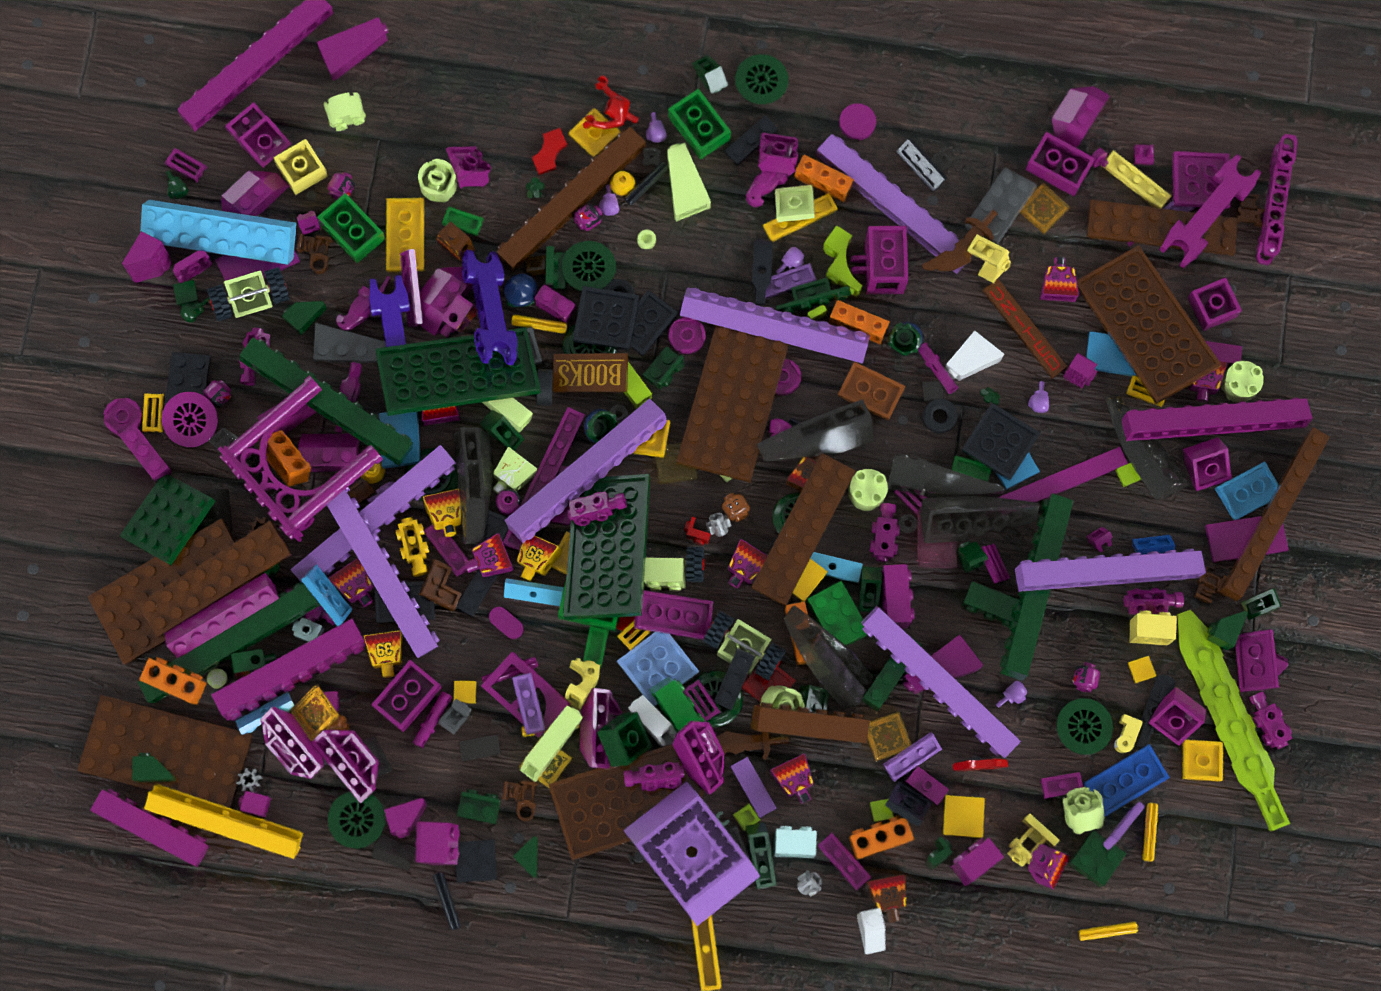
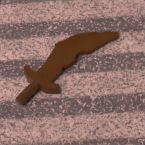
[922,210,997,271]
[717,731,789,760]

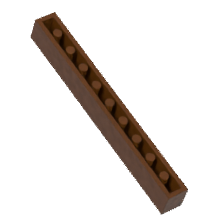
[497,127,646,272]
[1220,427,1330,602]

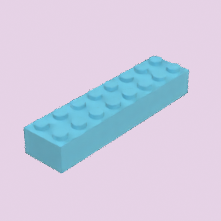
[140,200,296,265]

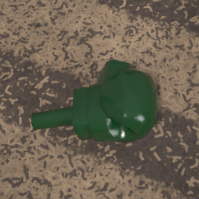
[166,171,189,200]
[180,297,210,323]

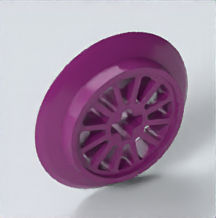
[162,392,218,447]

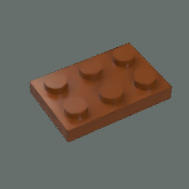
[838,362,905,421]

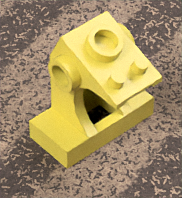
[967,235,1011,283]
[565,658,600,712]
[1007,814,1060,867]

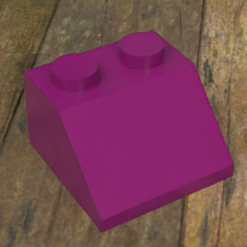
[1183,437,1232,491]
[1149,687,1206,746]
[384,798,427,838]
[416,822,460,865]

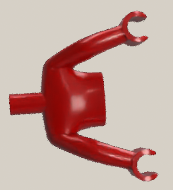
[583,76,639,129]

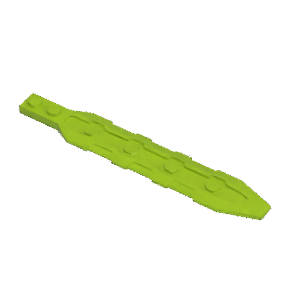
[1177,609,1290,832]

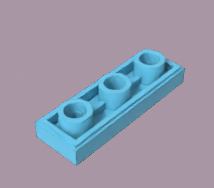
[811,552,863,583]
[504,578,564,606]
[236,692,295,734]

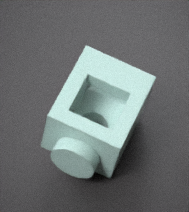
[292,617,325,643]

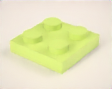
[775,185,815,222]

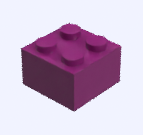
[1187,278,1242,331]

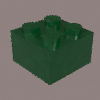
[597,712,652,767]
[1068,830,1126,888]

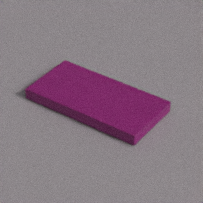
[215,250,300,281]
[1205,516,1289,563]
[634,590,713,640]

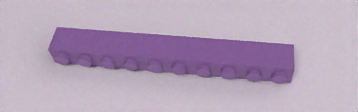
[816,134,972,274]
[680,287,870,363]
[505,399,667,543]
[291,445,456,582]
[327,487,439,658]
[1015,549,1206,591]
[861,606,1021,758]

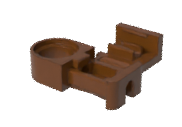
[1236,194,1275,227]
[297,233,333,274]
[1194,567,1228,605]
[502,781,538,822]

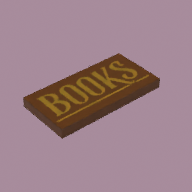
[553,353,628,392]

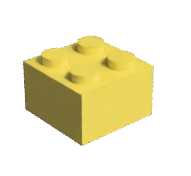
[274,139,328,195]
[1129,611,1177,646]

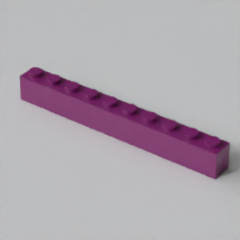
[177,0,333,132]
[1121,398,1313,441]

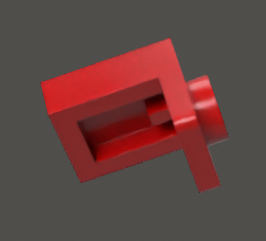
[684,517,711,546]

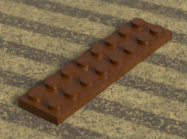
[1086,200,1237,256]
[751,453,856,606]
[138,521,292,637]

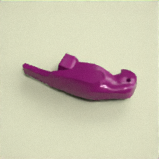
[746,171,787,207]
[336,276,391,332]
[335,362,362,433]

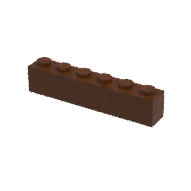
[750,702,870,743]

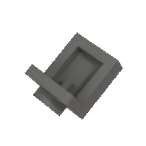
[439,699,471,734]

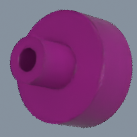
[1092,148,1109,168]

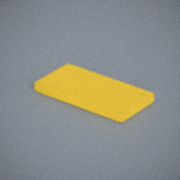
[386,198,424,272]

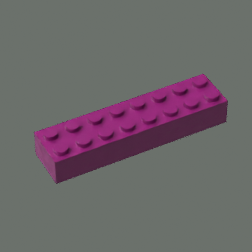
[211,619,366,721]

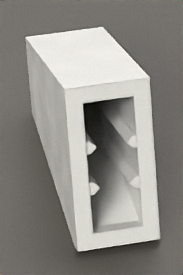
[945,331,1004,381]
[628,695,677,747]
[857,908,885,954]

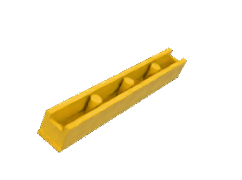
[144,783,303,859]
[686,846,721,991]

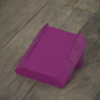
[758,133,798,176]
[446,146,491,189]
[173,250,212,283]

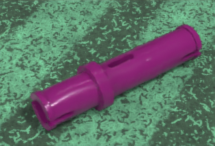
[918,343,958,394]
[412,691,452,749]

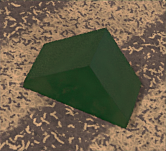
[1241,588,1282,620]
[513,837,538,878]

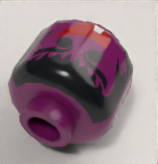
[327,172,355,200]
[573,203,602,231]
[203,380,232,408]
[496,489,521,516]
[1073,662,1100,692]

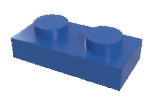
[1132,535,1175,555]

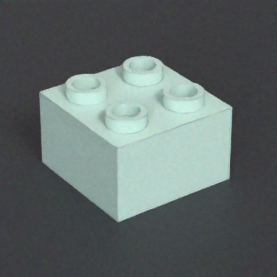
[774,826,816,858]

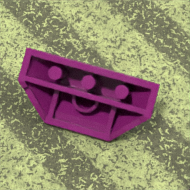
[1051,86,1110,148]
[221,170,290,217]
[419,267,473,336]
[580,688,622,769]
[260,706,324,779]
[672,721,724,795]
[311,729,379,803]

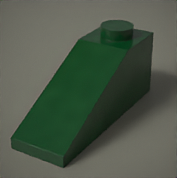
[745,822,776,889]

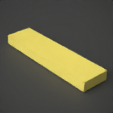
[1102,150,1171,208]

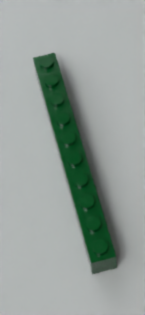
[239,338,413,466]
[999,493,1073,681]
[138,582,320,704]

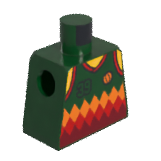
[230,649,276,680]

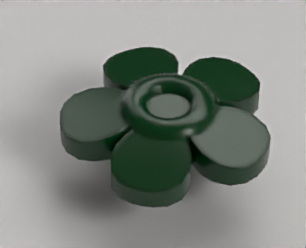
[526,177,544,199]
[980,387,1000,405]

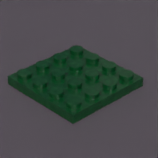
[120,474,216,566]

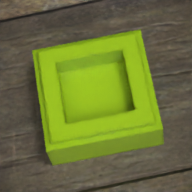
[807,305,827,321]
[1115,462,1142,487]
[870,799,893,822]
[733,804,760,831]

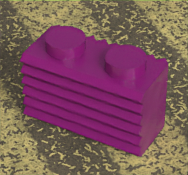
[535,284,576,323]
[1063,353,1098,388]

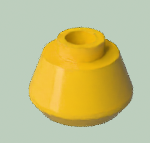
[610,171,635,196]
[360,462,385,484]

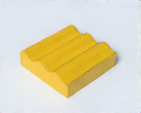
[1128,656,1156,684]
[454,681,477,704]

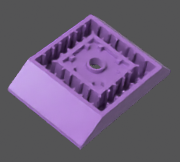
[624,781,760,926]

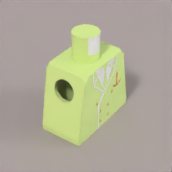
[493,447,537,494]

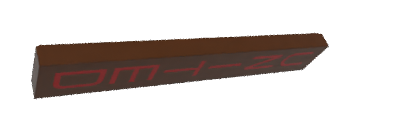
[983,279,1068,379]

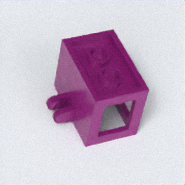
[851,226,908,294]

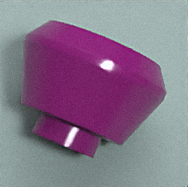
[769,418,794,443]

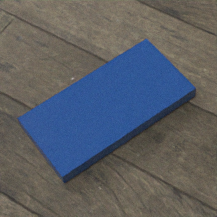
[1082,744,1170,816]

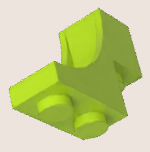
[823,225,863,297]

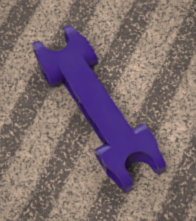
[461,250,518,365]
[369,275,410,347]

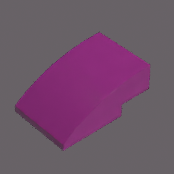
[225,102,291,168]

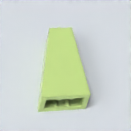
[667,143,711,221]
[482,398,533,433]
[520,706,583,782]

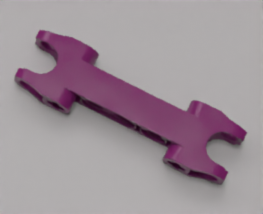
[1256,134,1298,265]
[1159,154,1262,269]

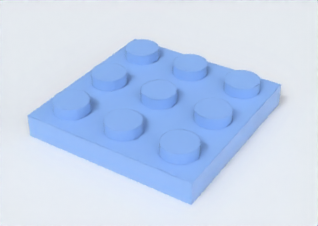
[617,632,699,707]

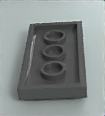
[965,167,1037,245]

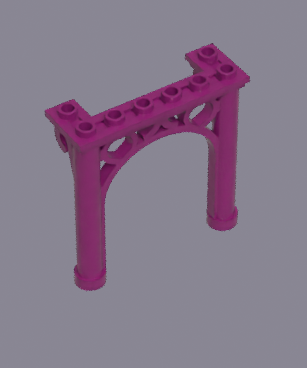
[218,375,383,542]

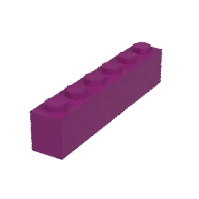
[164,573,279,658]
[90,789,209,867]

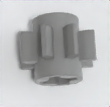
[706,513,732,537]
[237,768,262,793]
[797,870,822,897]

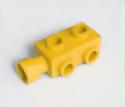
[395,517,429,577]

